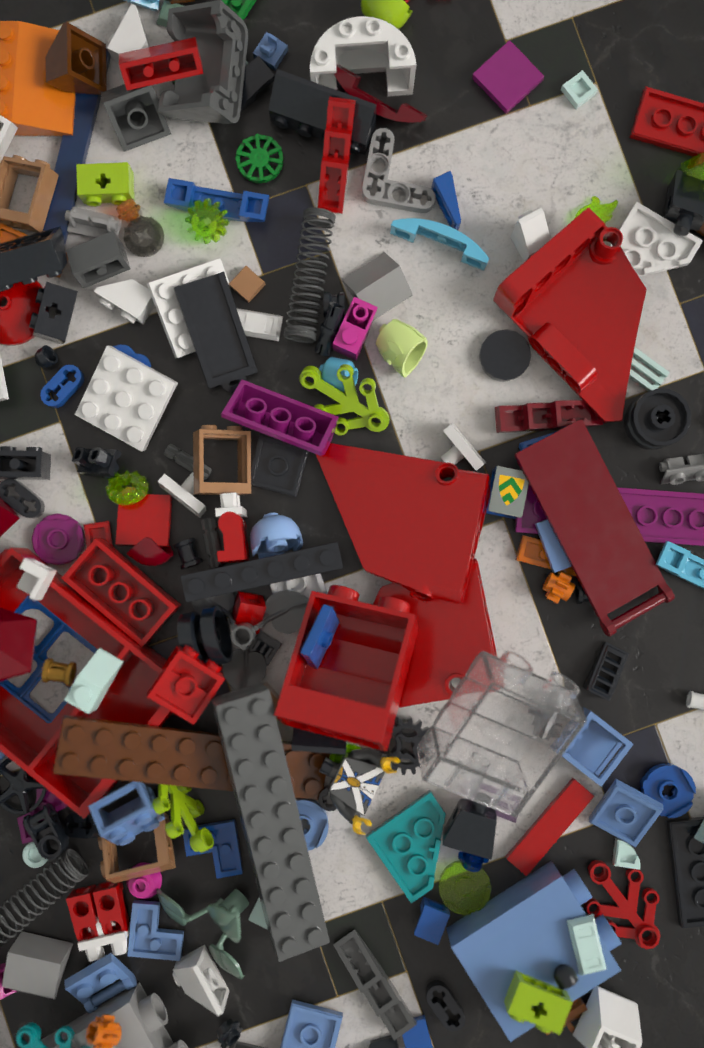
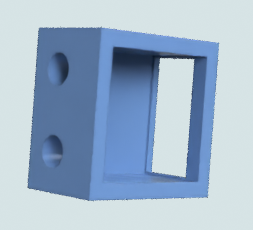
[553,707,633,787]
[88,781,166,846]

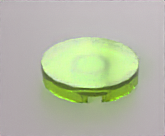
[438,859,491,915]

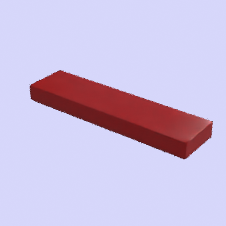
[505,778,595,876]

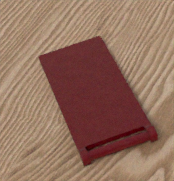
[515,419,675,637]

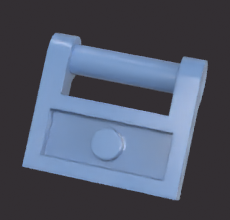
[65,953,137,1013]

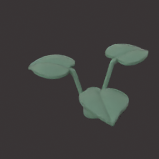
[156,888,249,980]

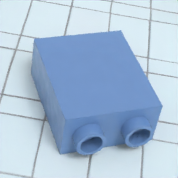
[446,861,622,1042]

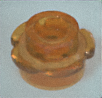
[116,199,140,223]

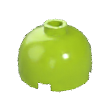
[361,0,413,29]

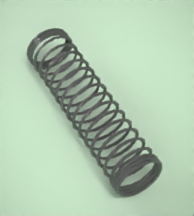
[283,207,336,343]
[0,849,88,948]

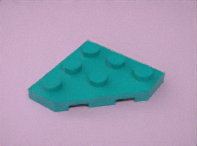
[366,790,446,904]

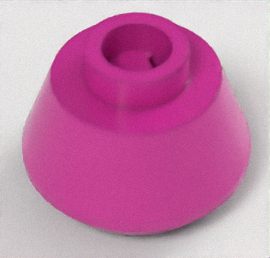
[126,862,162,899]

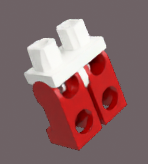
[215,492,250,564]
[66,881,130,962]

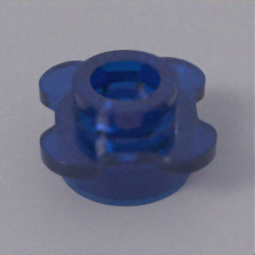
[458,852,489,872]

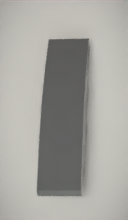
[333,929,417,1041]

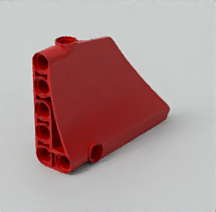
[316,443,491,604]

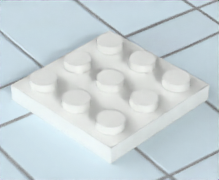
[75,346,178,452]

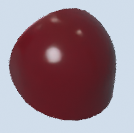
[126,537,173,566]

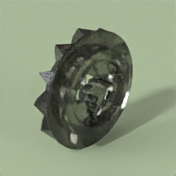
[123,215,165,257]

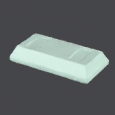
[566,914,607,976]

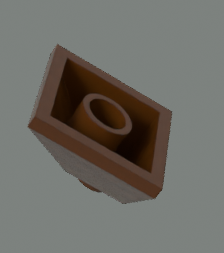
[45,22,107,95]

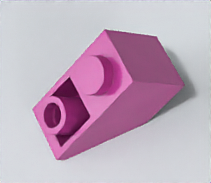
[333,297,378,360]

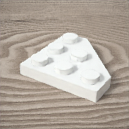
[610,202,703,277]
[147,258,229,358]

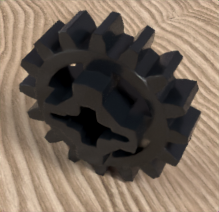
[379,716,435,775]

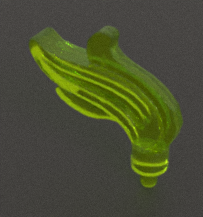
[575,196,618,223]

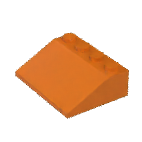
[0,21,76,136]

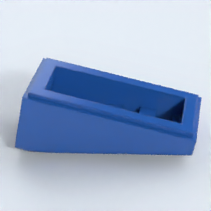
[431,171,461,230]

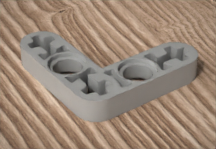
[362,128,435,213]

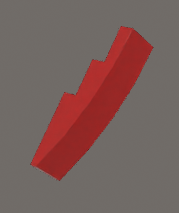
[318,97,356,214]

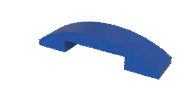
[164,178,269,222]

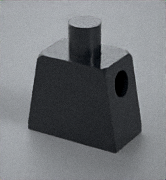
[664,170,704,236]
[442,791,497,860]

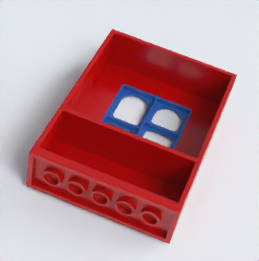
[0,547,173,819]

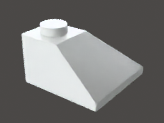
[173,945,230,1016]

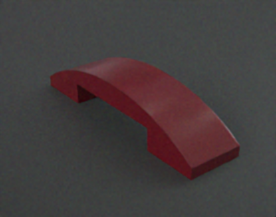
[334,64,428,123]

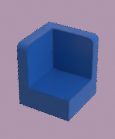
[414,896,450,945]

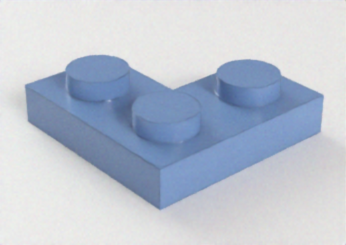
[127,900,184,961]

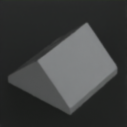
[342,252,413,321]
[2,931,73,999]

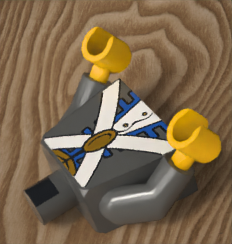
[319,748,400,835]

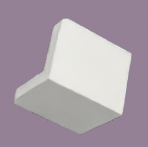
[17,558,57,601]

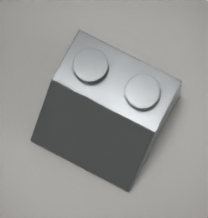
[101,84,171,152]

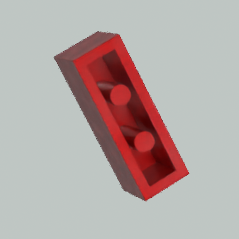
[119,37,203,91]

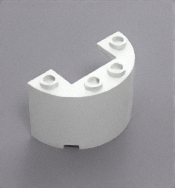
[310,17,416,96]

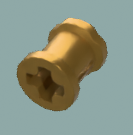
[41,658,77,687]

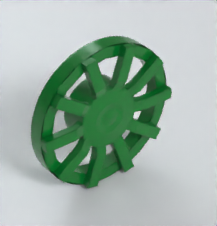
[236,134,284,183]

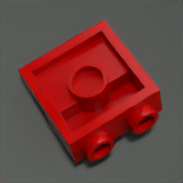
[147,645,225,725]

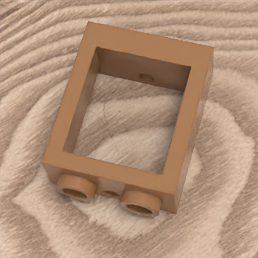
[0,155,59,233]
[193,425,251,495]
[98,812,176,883]

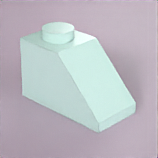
[64,648,124,714]

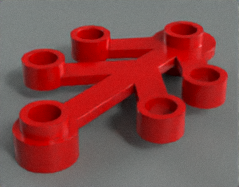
[584,860,660,949]

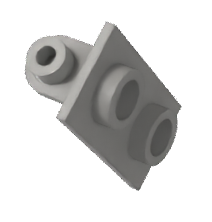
[65,207,123,238]
[659,454,704,485]

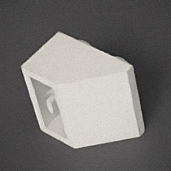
[573,986,642,1048]

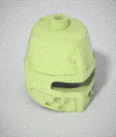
[376,319,428,378]

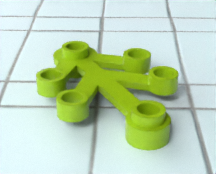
[299,364,390,435]
[152,784,214,853]

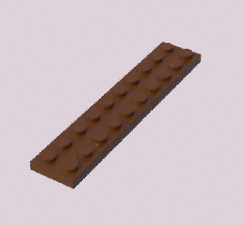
[53,715,330,800]

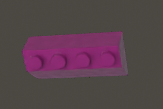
[221,379,339,456]

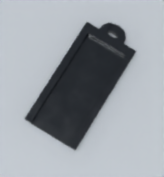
[173,272,258,393]

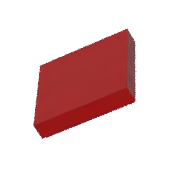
[115,493,172,547]

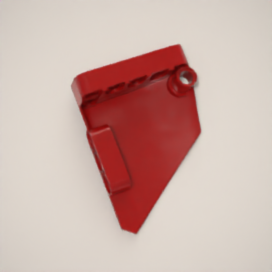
[493,208,647,422]

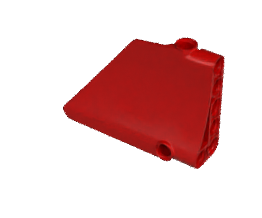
[372,558,502,707]

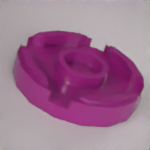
[32,514,85,565]

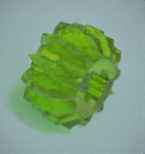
[185,198,230,244]

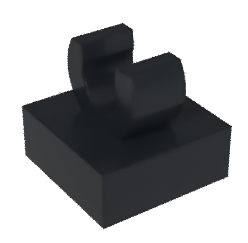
[249,630,282,666]

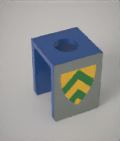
[486,466,529,519]

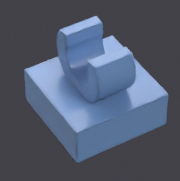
[253,32,288,71]

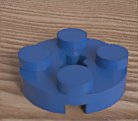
[640,763,696,818]

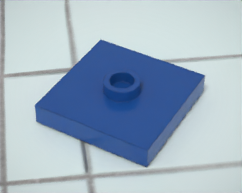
[301,604,340,670]

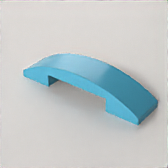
[390,218,489,271]
[655,541,704,589]

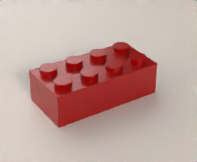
[61,538,181,647]

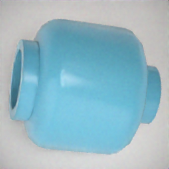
[319,357,358,393]

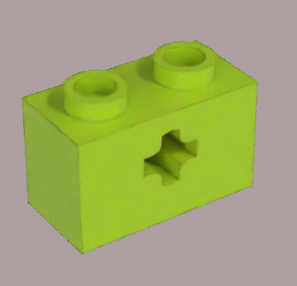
[76,162,134,207]
[504,970,573,1034]

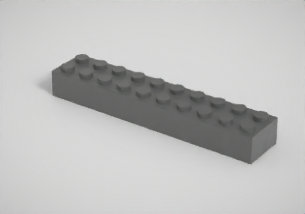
[211,682,330,962]

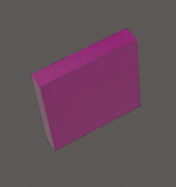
[472,40,544,114]

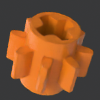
[542,570,575,604]
[86,1014,122,1048]

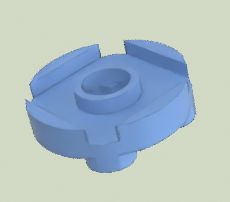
[295,798,329,851]

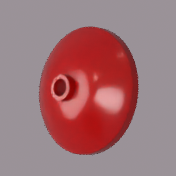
[0,281,49,346]

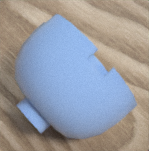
[250,513,303,559]

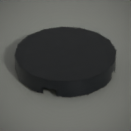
[479,329,531,382]

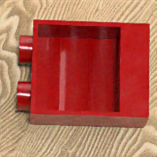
[274,585,419,752]

